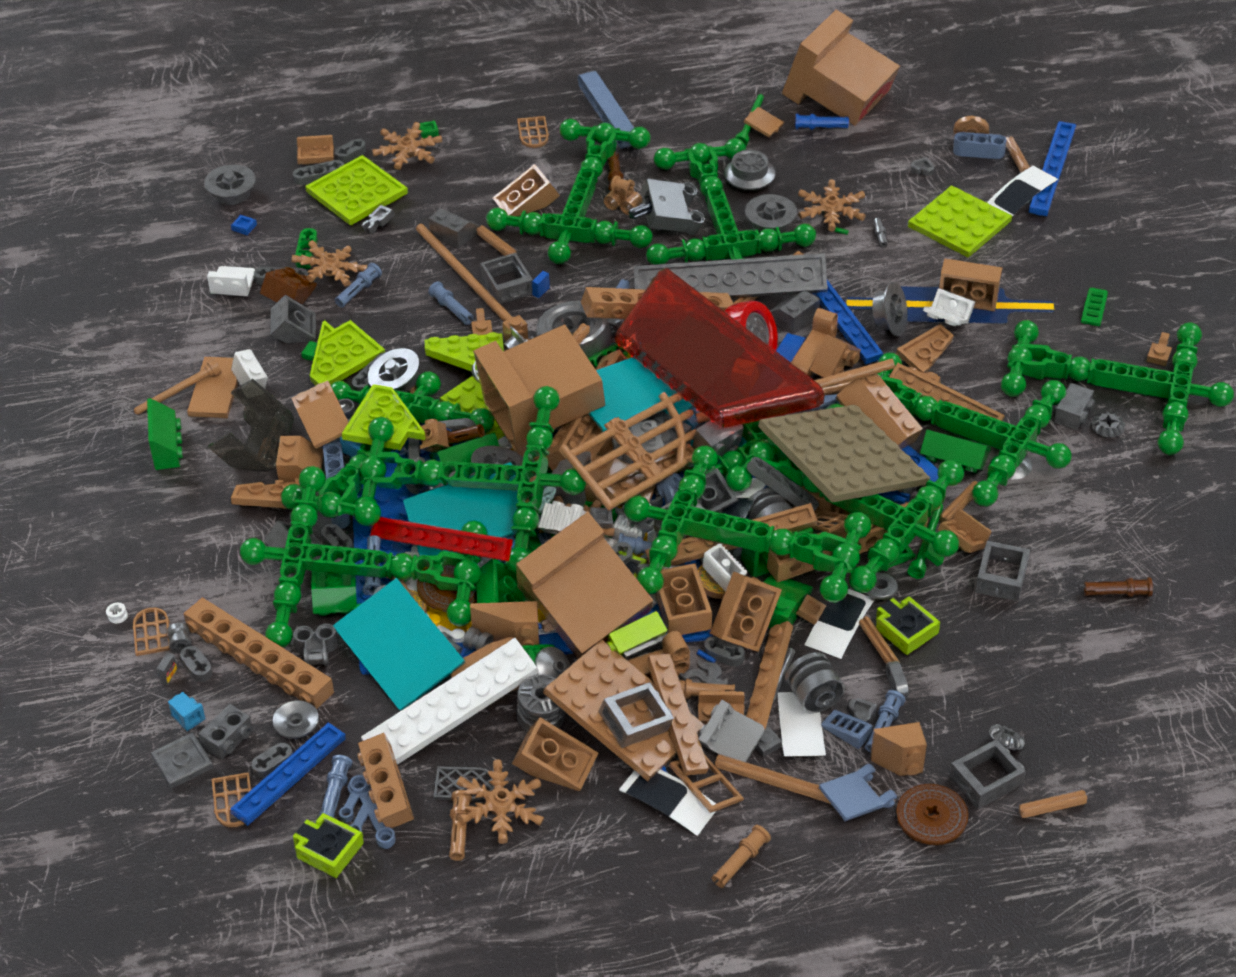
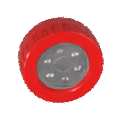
[719,301,778,367]

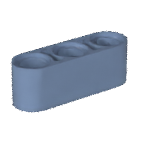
[953,132,1007,159]

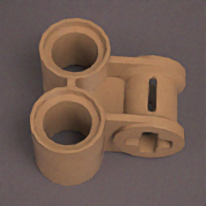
[604,175,642,215]

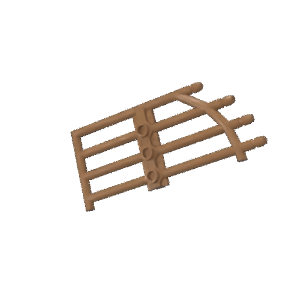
[559,392,696,511]

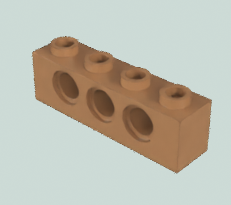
[357,733,414,828]

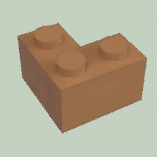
[810,334,861,377]

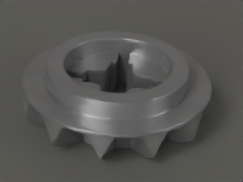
[1092,411,1125,437]
[989,724,1025,750]

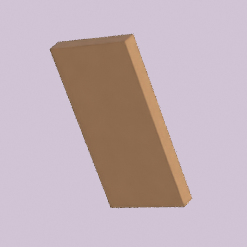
[187,357,238,418]

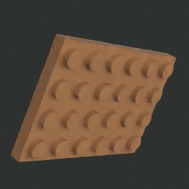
[543,640,705,781]

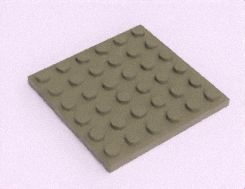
[758,405,930,502]

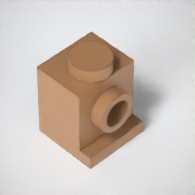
[502,315,529,342]
[420,419,449,453]

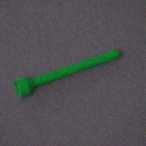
[735,94,764,146]
[908,504,943,579]

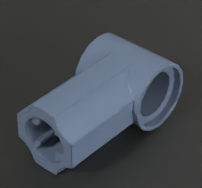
[657,473,682,504]

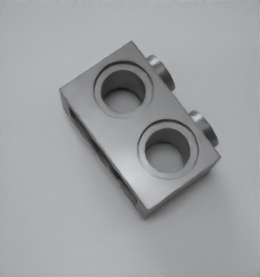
[198,704,253,760]

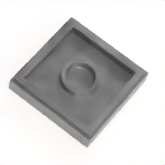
[151,732,213,789]

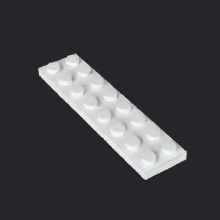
[361,638,539,764]

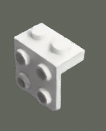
[207,266,255,296]
[923,288,976,326]

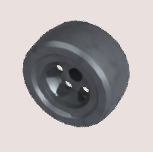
[536,301,611,363]

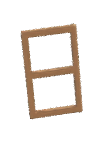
[669,754,744,813]

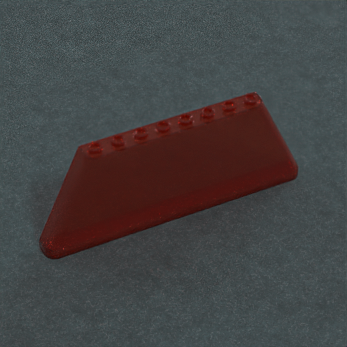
[615,268,824,429]

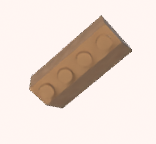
[835,373,923,449]

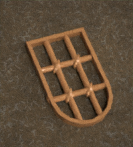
[517,116,549,148]
[811,510,847,533]
[132,608,170,656]
[212,772,251,827]

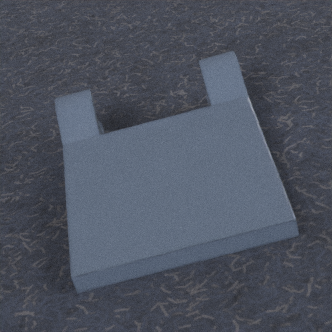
[819,764,897,821]

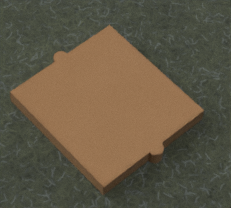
[744,107,784,137]

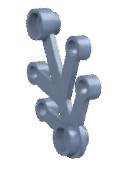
[339,775,396,849]

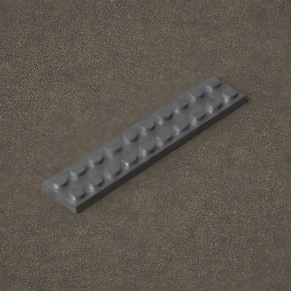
[634,253,828,298]

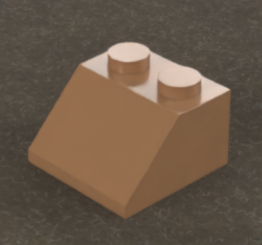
[276,436,324,483]
[871,722,927,776]

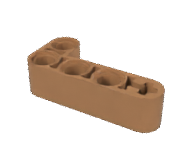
[788,308,838,381]
[627,631,690,682]

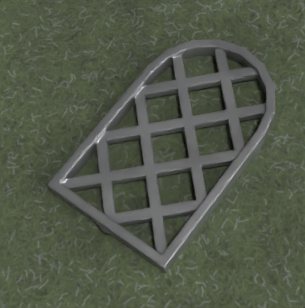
[622,634,667,660]
[434,766,495,801]

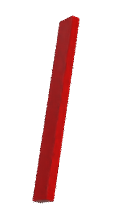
[370,517,513,561]

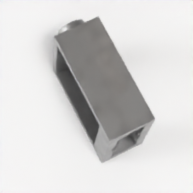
[481,253,533,304]
[975,541,1030,601]
[598,682,674,748]
[950,739,1026,809]

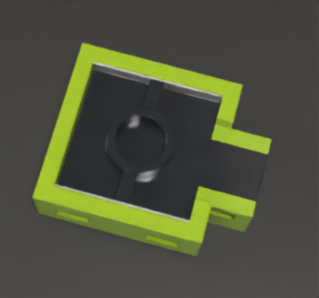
[876,596,940,655]
[293,813,364,878]

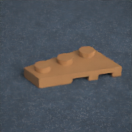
[896,324,954,373]
[231,478,300,509]

